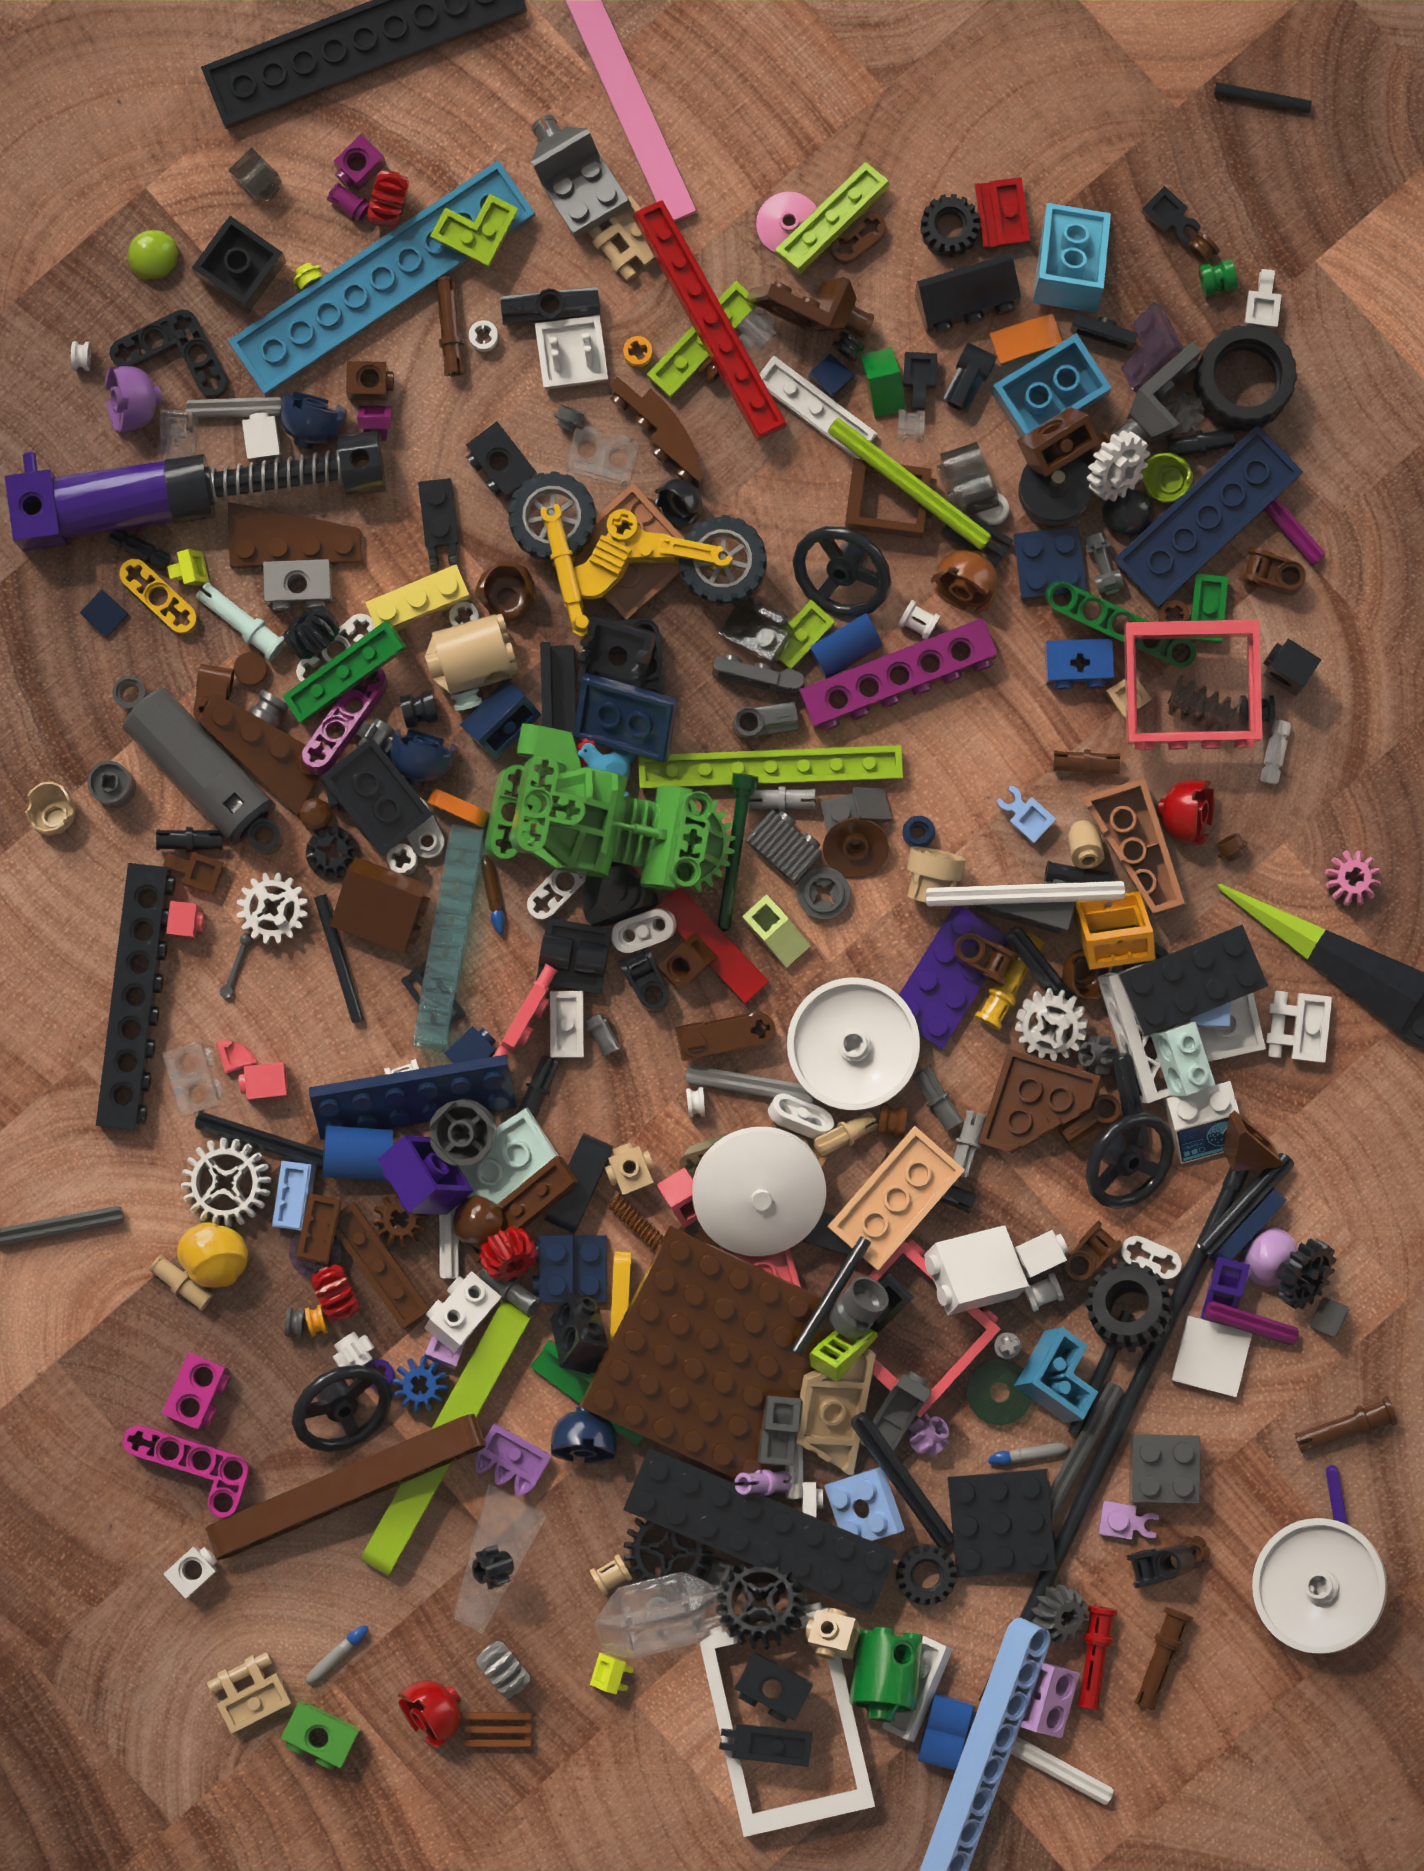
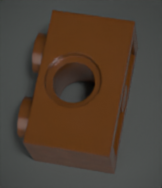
[1017,407,1101,477]

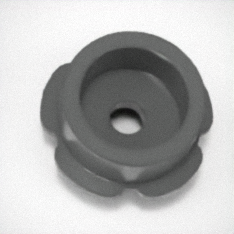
[553,405,585,431]

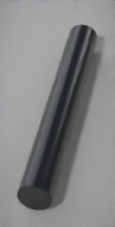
[1214,82,1312,113]

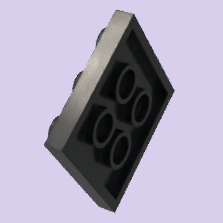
[948,1469,1058,1577]

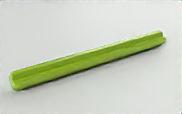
[828,418,991,549]

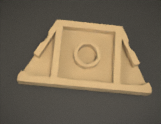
[795,1350,876,1475]

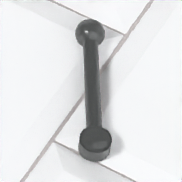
[220,933,253,999]

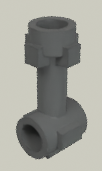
[1085,532,1125,596]

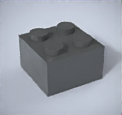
[1129,1434,1200,1503]

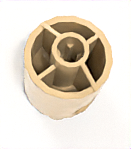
[425,614,519,696]

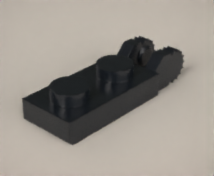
[418,478,459,572]

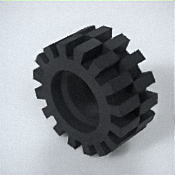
[920,194,980,257]
[896,1544,957,1606]

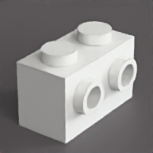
[424,1271,502,1354]

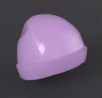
[1241,1227,1298,1287]

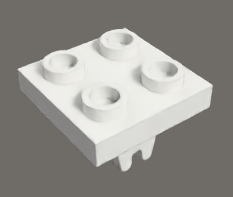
[535,315,608,390]

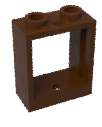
[845,458,937,539]

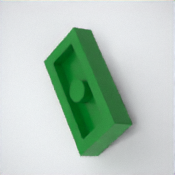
[1188,573,1229,644]

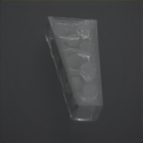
[453,1482,549,1634]

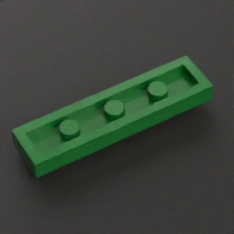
[282,620,407,724]

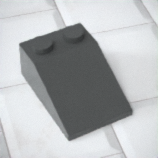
[968,879,1076,935]

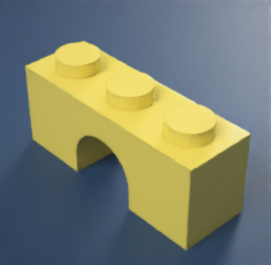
[365,564,471,631]

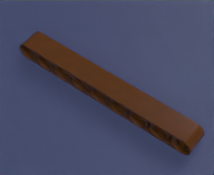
[205,1414,487,1560]

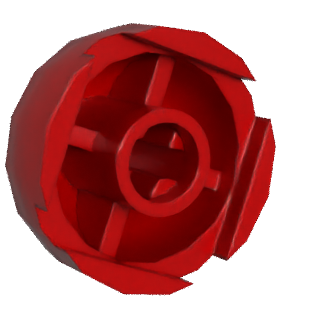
[1158,779,1214,845]
[397,1680,461,1749]

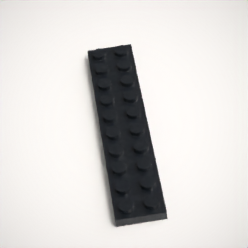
[201,0,527,129]

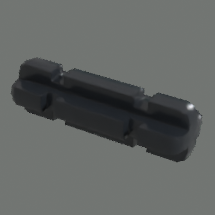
[108,530,171,570]

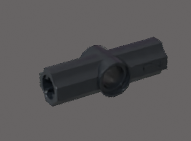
[500,287,601,326]

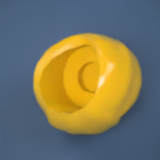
[177,1222,248,1288]

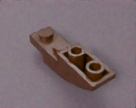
[609,377,703,487]

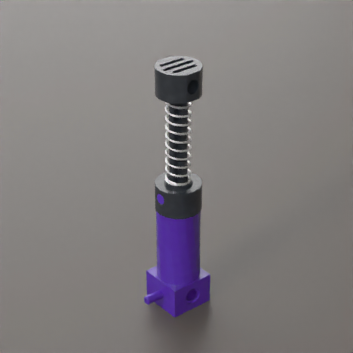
[4,431,386,552]

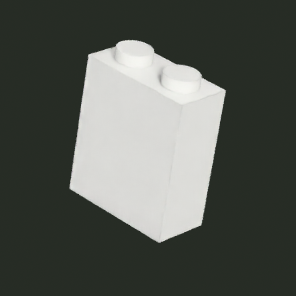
[924,1225,1029,1316]

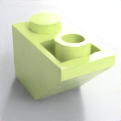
[742,894,811,968]

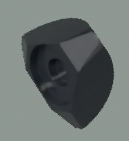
[582,861,658,926]

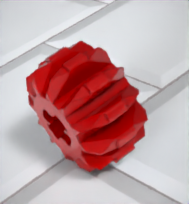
[367,170,409,228]
[479,1226,538,1283]
[311,1264,360,1322]

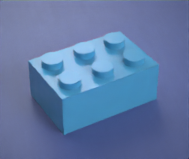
[991,333,1112,438]

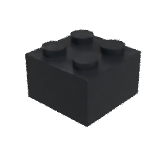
[192,216,287,314]

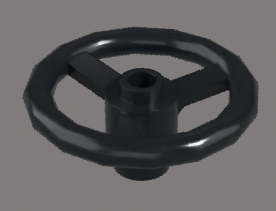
[792,526,892,618]
[1085,1112,1175,1210]
[291,1365,392,1452]

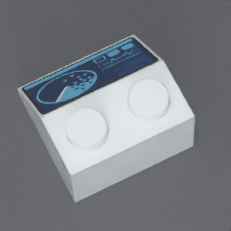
[1163,1081,1240,1164]

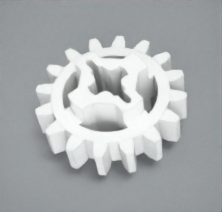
[1087,430,1150,501]
[237,873,309,945]
[1015,988,1088,1061]

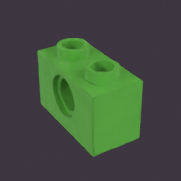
[280,1699,361,1770]

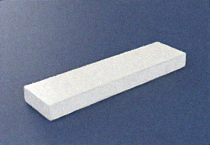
[759,356,878,459]

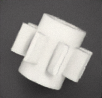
[333,1332,374,1367]

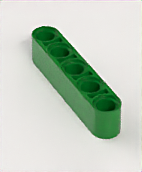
[1045,581,1197,668]

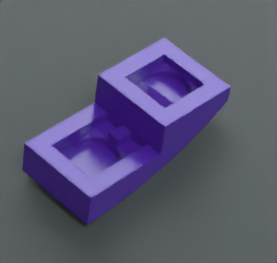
[1200,1256,1250,1324]

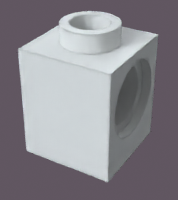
[242,413,283,464]
[164,1545,219,1599]

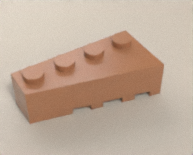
[1082,778,1186,916]

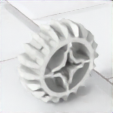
[181,1138,271,1228]

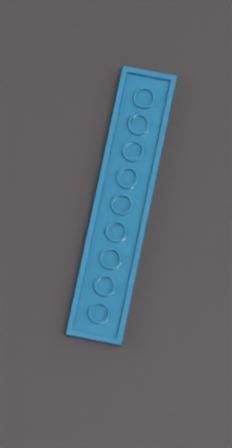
[228,160,536,396]

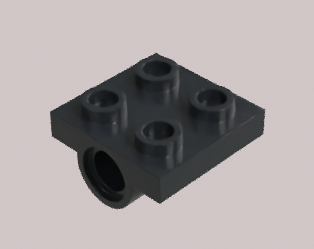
[536,918,612,995]

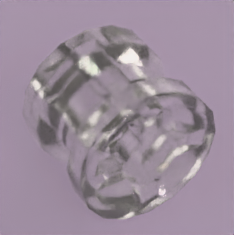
[897,409,925,443]

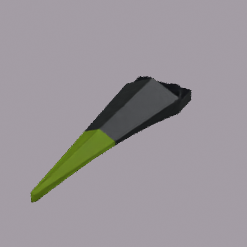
[1217,884,1424,1050]

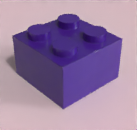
[377,1136,474,1215]

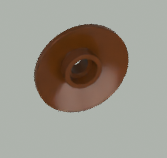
[823,818,889,877]

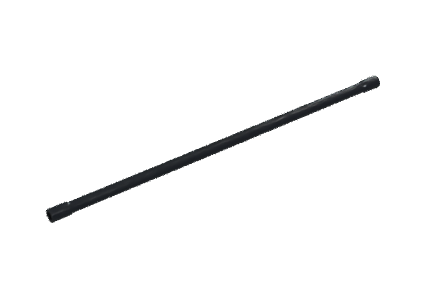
[979,1166,1250,1701]

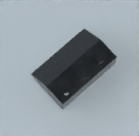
[914,253,1021,334]

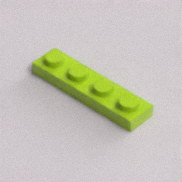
[775,162,890,275]
[646,281,757,399]

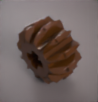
[372,1192,429,1248]

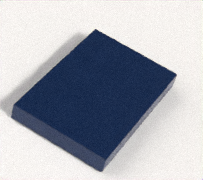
[573,673,678,763]

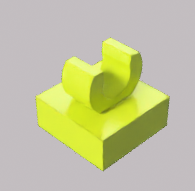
[167,549,210,587]
[590,1652,634,1695]

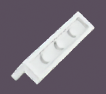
[1097,964,1170,1103]

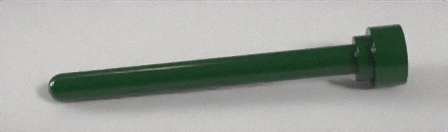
[718,773,759,931]

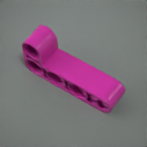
[122,1425,251,1518]

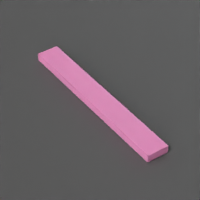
[565,0,696,222]

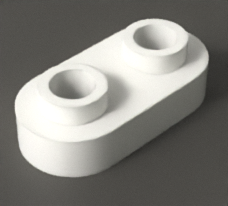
[407,798,445,859]
[611,908,676,953]
[768,1094,834,1139]

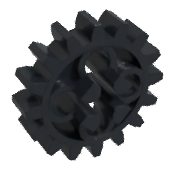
[1276,1238,1337,1309]

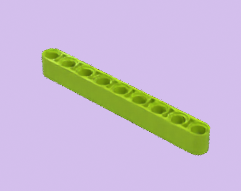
[360,1301,533,1576]

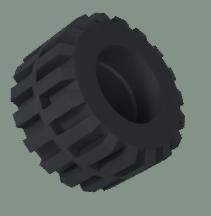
[1086,1262,1174,1352]

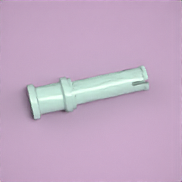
[195,582,286,662]

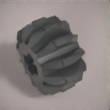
[1031,1584,1089,1643]

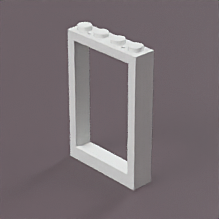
[699,1602,875,1837]

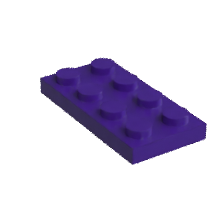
[899,906,1009,1050]

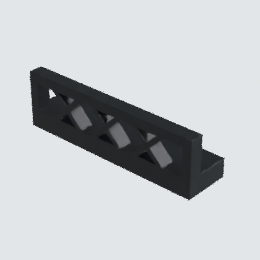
[540,642,577,750]

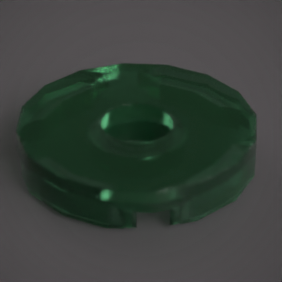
[966,1359,1032,1426]

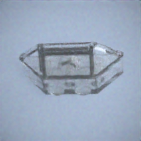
[594,1572,724,1659]

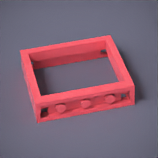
[1124,620,1262,751]
[843,1239,1001,1418]

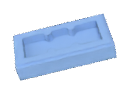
[272,1161,316,1231]

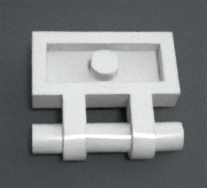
[1266,991,1332,1063]

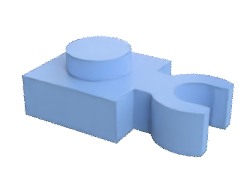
[996,786,1056,844]

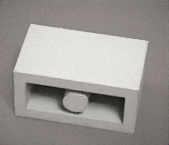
[1014,1230,1069,1279]

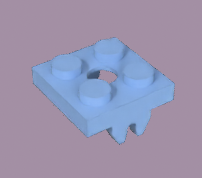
[824,1467,905,1541]

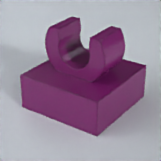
[357,406,392,441]

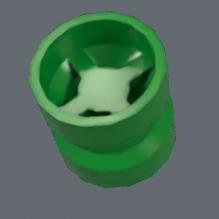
[1198,259,1238,298]

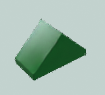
[860,347,906,418]

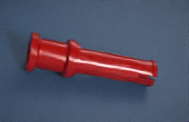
[1077,1605,1118,1710]

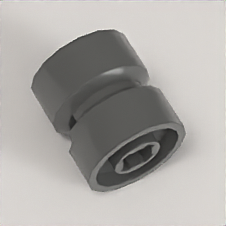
[87,761,136,808]
[829,1276,889,1339]

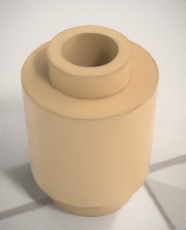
[1068,820,1104,869]

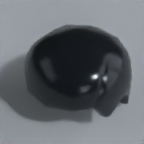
[654,478,703,528]
[1102,488,1154,537]

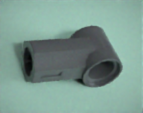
[732,702,799,740]

